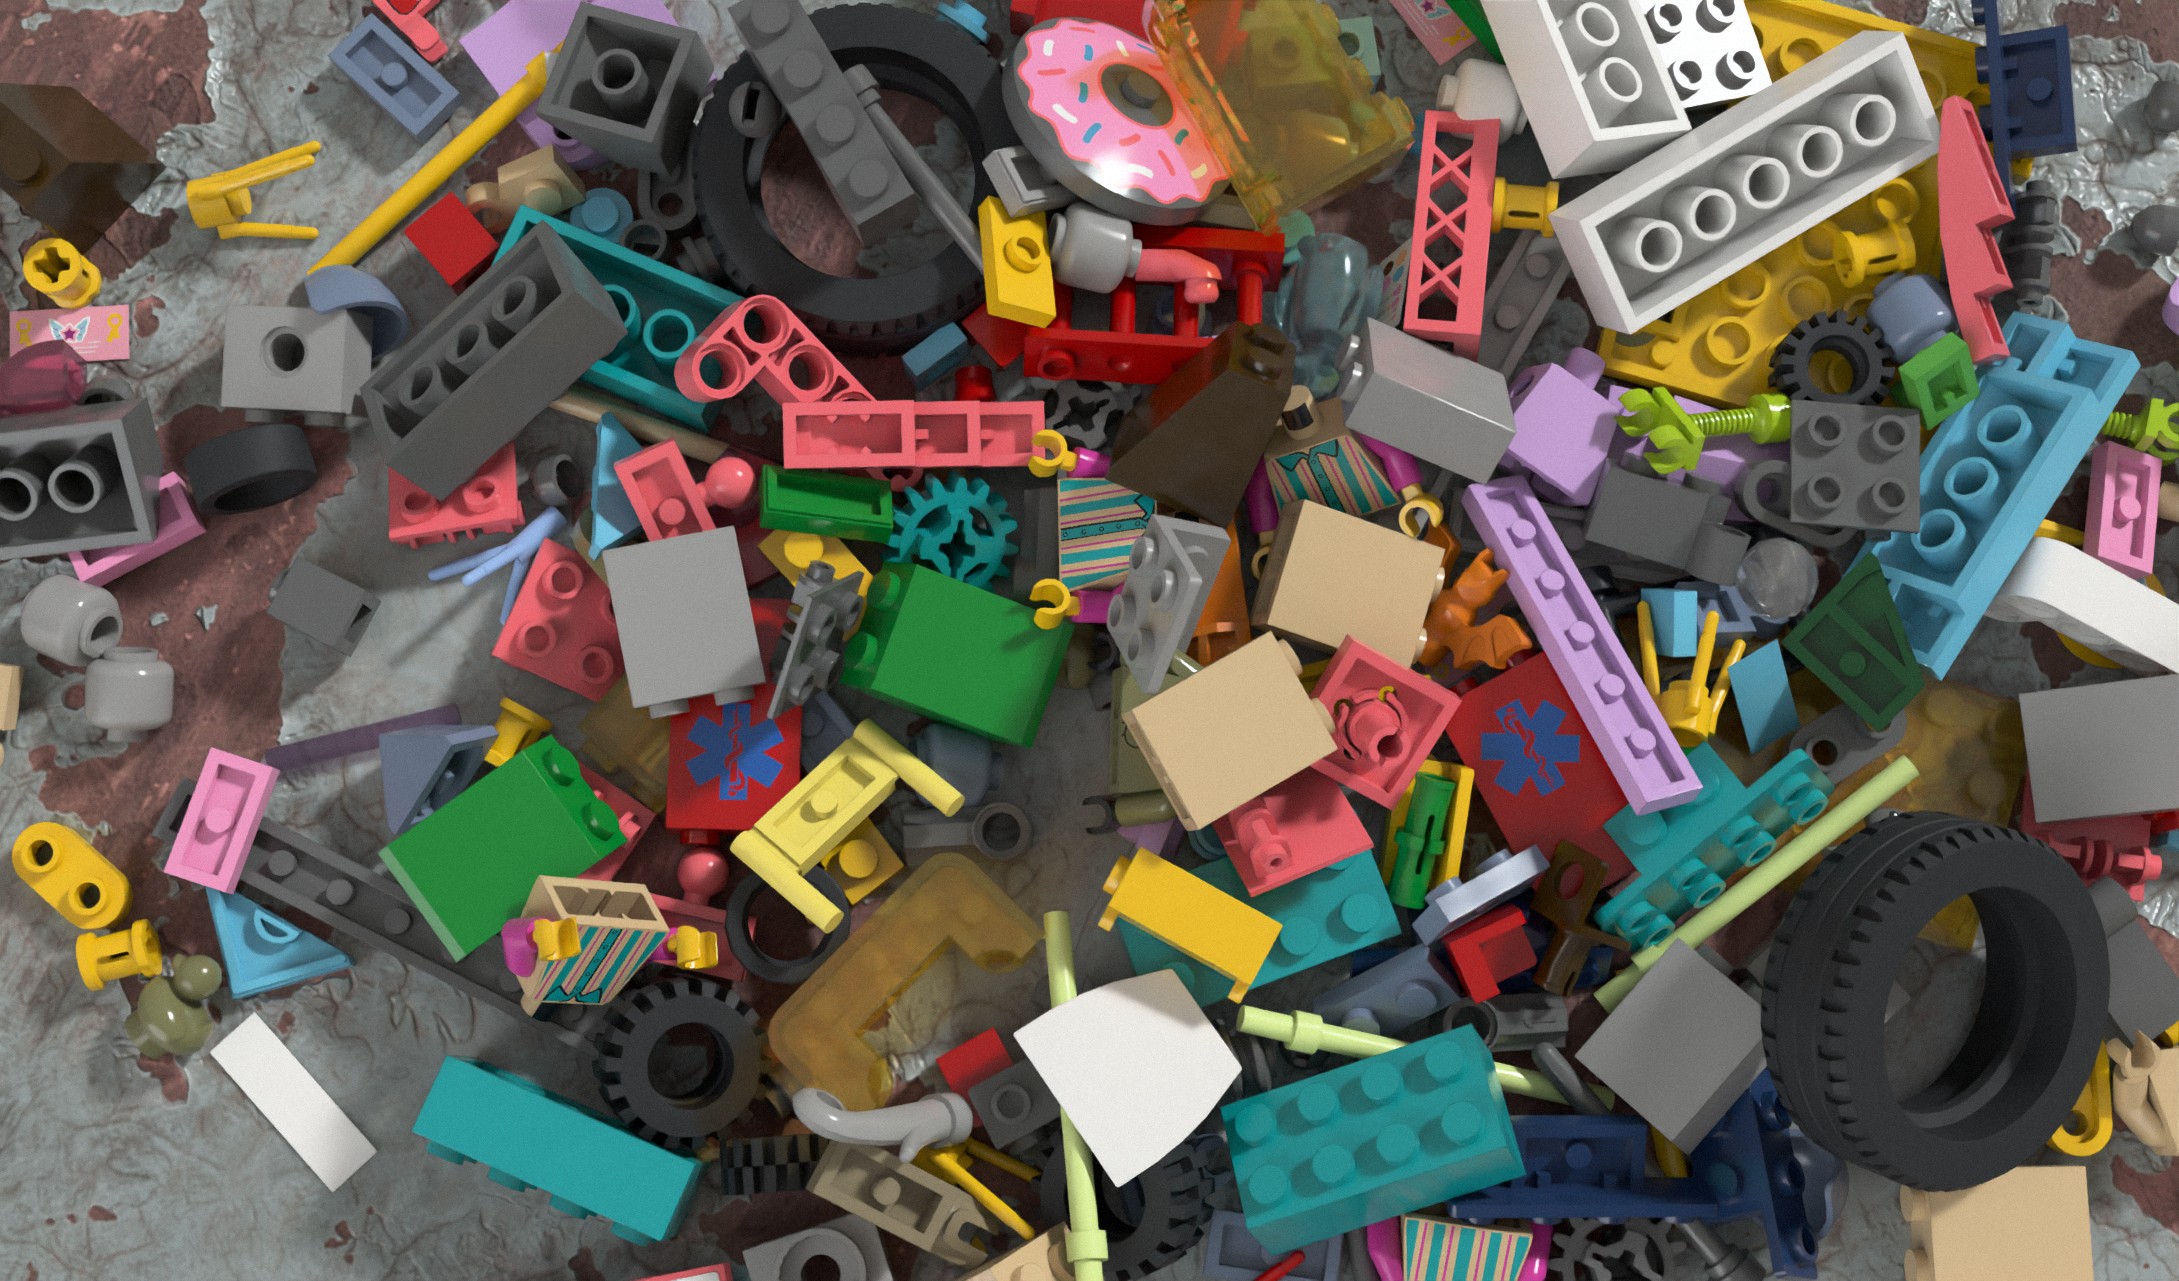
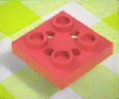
[1308,634,1462,811]

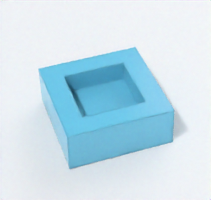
[901,322,969,393]
[1641,588,1697,657]

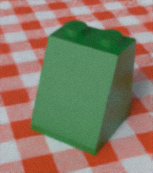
[839,561,1075,749]
[378,734,628,962]

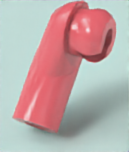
[1134,249,1222,304]

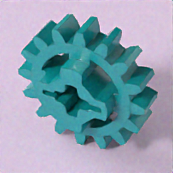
[879,470,1019,594]

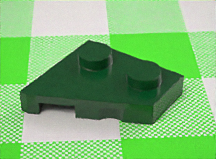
[1780,552,1926,733]

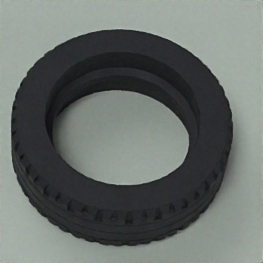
[692,3,1024,358]
[1760,810,2110,1192]

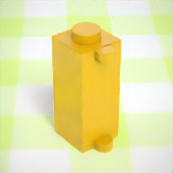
[1097,846,1283,1004]

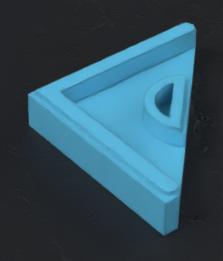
[588,411,644,561]
[205,886,356,1000]

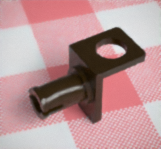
[1529,840,1632,999]

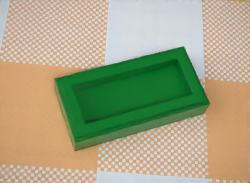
[759,464,893,544]

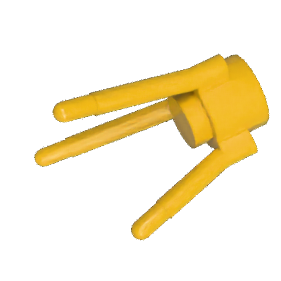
[186,140,321,240]
[1637,601,1746,748]
[908,1135,1043,1253]

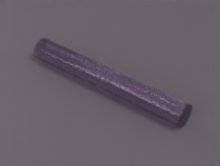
[265,703,462,772]

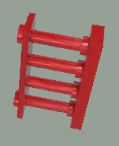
[1023,218,1285,385]

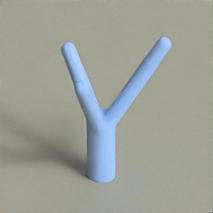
[428,506,568,625]

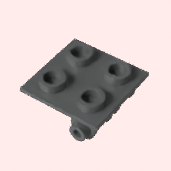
[1939,180,2058,315]
[1789,399,1920,542]
[767,560,864,719]

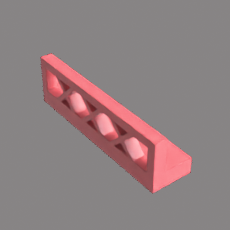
[1403,110,1500,363]

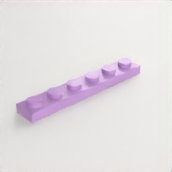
[1460,474,1703,816]

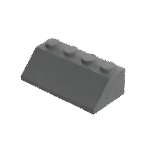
[359,219,628,502]
[0,397,163,560]

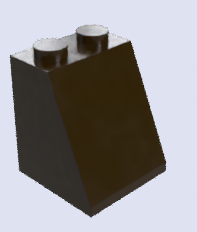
[0,83,167,256]
[1105,320,1297,529]

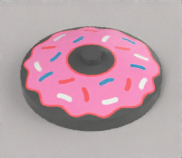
[1001,17,1235,226]

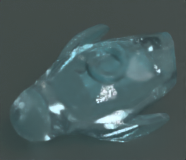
[1274,233,1384,398]

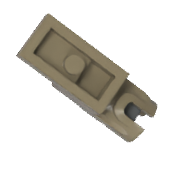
[805,1140,1001,1271]

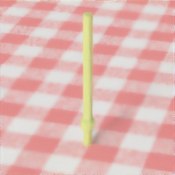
[1593,755,1920,1014]
[1043,911,1108,1281]
[1236,1005,1615,1111]

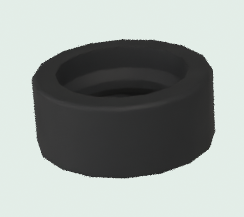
[184,424,318,515]
[724,865,851,985]

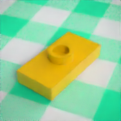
[978,195,1056,328]

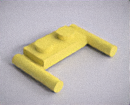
[730,718,965,933]

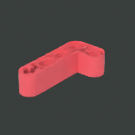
[674,294,924,493]

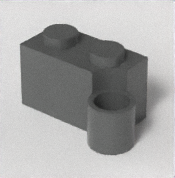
[1580,452,1751,587]
[2087,876,2179,1050]

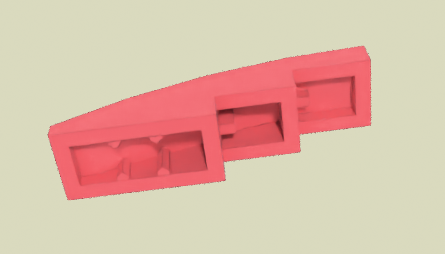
[1937,95,2015,366]
[782,400,1045,469]

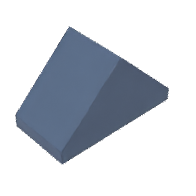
[378,724,500,835]

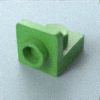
[1890,331,1980,431]

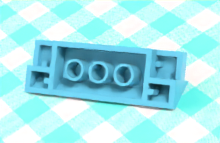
[1840,311,2141,681]

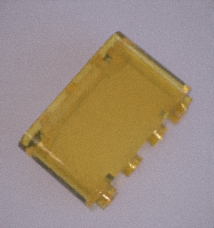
[1141,0,1415,237]
[768,852,1046,1112]

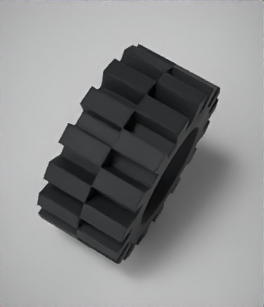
[1767,310,1895,406]
[719,1133,831,1196]

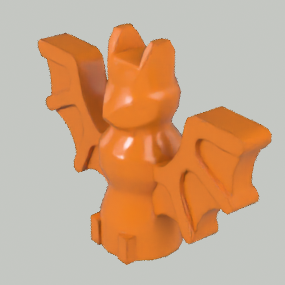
[1418,520,1532,671]

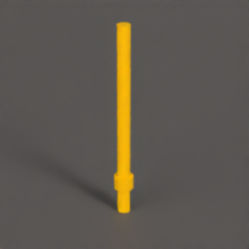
[306,39,565,275]

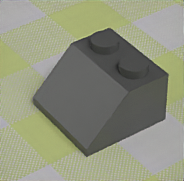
[535,1,714,177]

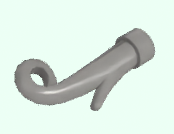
[792,1087,973,1163]

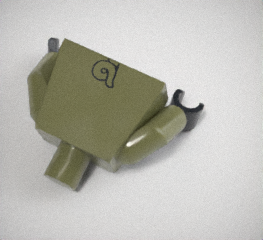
[1082,632,1204,835]

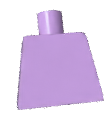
[1497,347,1620,507]

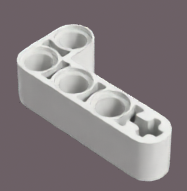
[1983,537,2179,678]

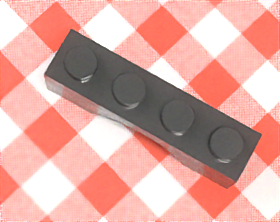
[727,0,920,248]

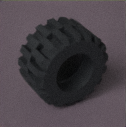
[592,973,772,1150]
[1030,1128,1215,1281]

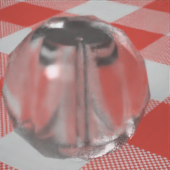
[1735,537,1819,620]

